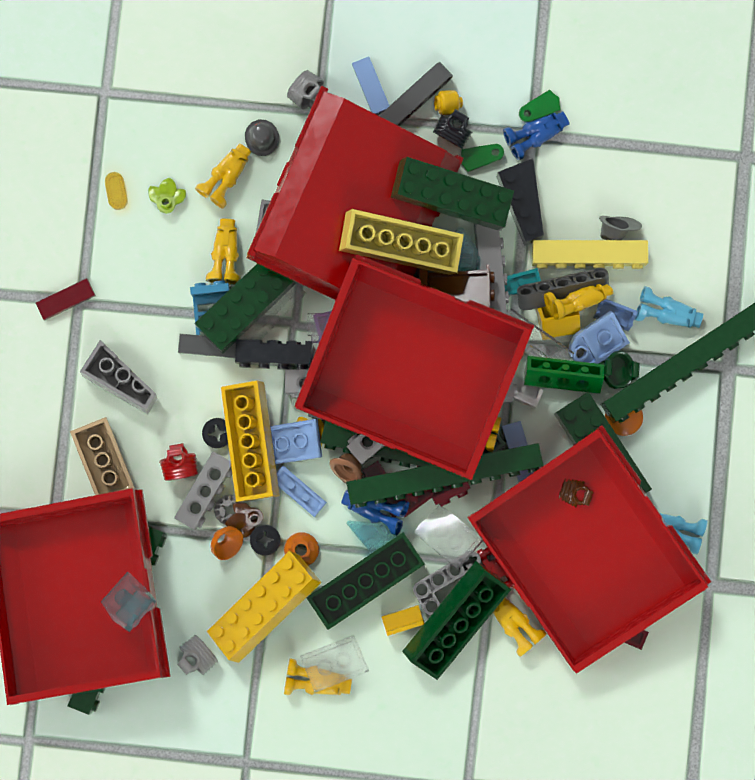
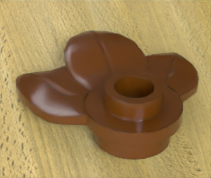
[225,502,263,538]

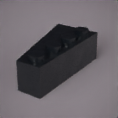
[235,339,314,370]

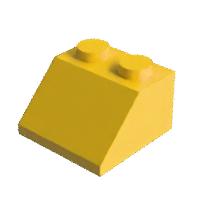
[536,306,581,339]

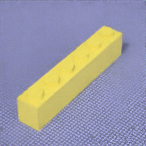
[532,240,648,269]

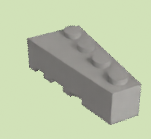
[80,340,158,415]

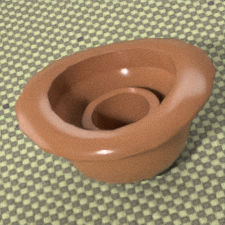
[329,453,363,483]

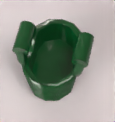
[604,351,640,389]

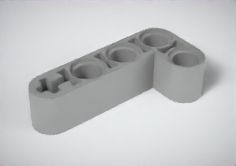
[413,551,481,615]

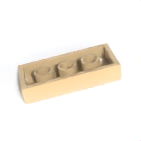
[70,417,135,495]

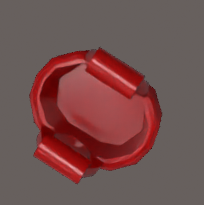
[159,443,199,481]

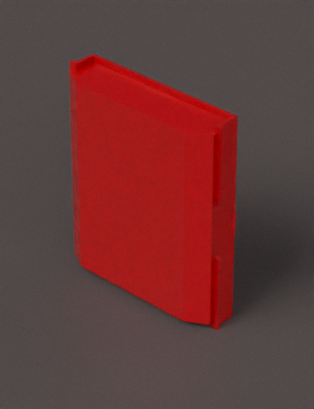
[246,86,463,301]
[294,254,534,480]
[467,425,711,674]
[0,488,171,706]

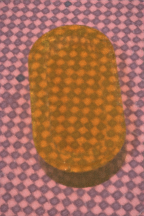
[105,172,128,210]

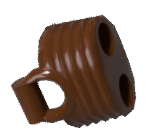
[559,478,593,508]

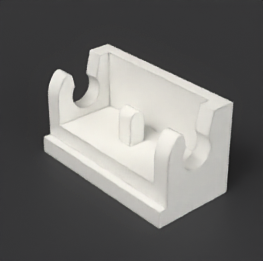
[513,377,544,409]

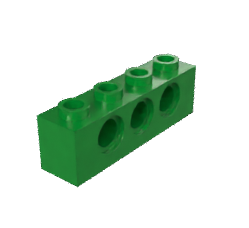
[524,356,604,394]

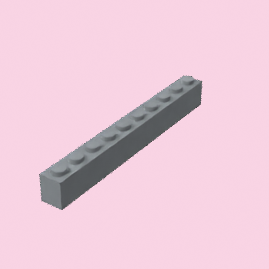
[474,223,517,402]

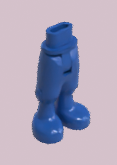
[503,111,570,160]
[341,490,409,536]

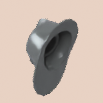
[599,216,642,240]

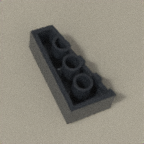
[496,158,544,246]

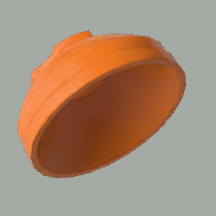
[211,526,243,560]
[284,532,319,566]

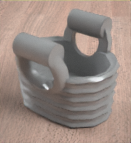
[287,70,324,110]
[177,635,218,675]

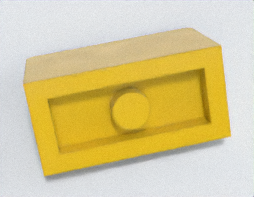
[381,605,424,636]

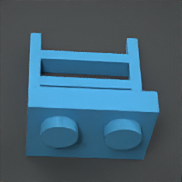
[190,281,231,335]

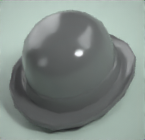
[245,119,279,156]

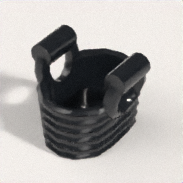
[433,109,473,149]

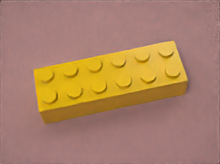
[221,381,280,502]
[206,551,322,663]

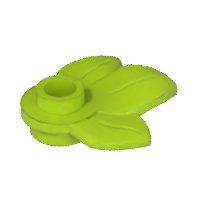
[148,178,186,214]

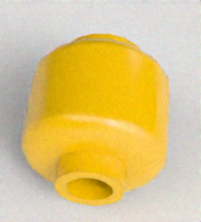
[434,90,463,115]

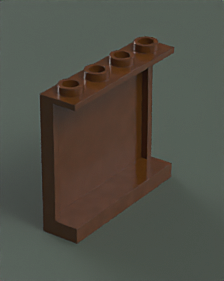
[420,265,495,309]

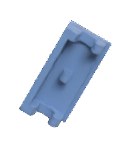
[593,299,638,332]

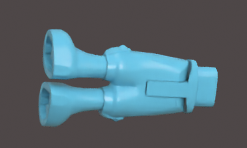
[635,286,704,328]
[660,513,708,555]

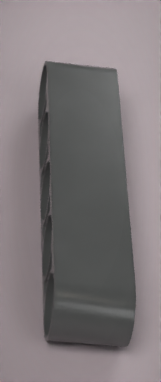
[379,62,453,126]
[517,268,609,310]

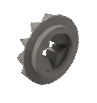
[214,495,238,525]

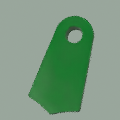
[519,90,561,122]
[461,144,504,172]

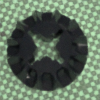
[202,418,228,448]
[250,525,281,556]

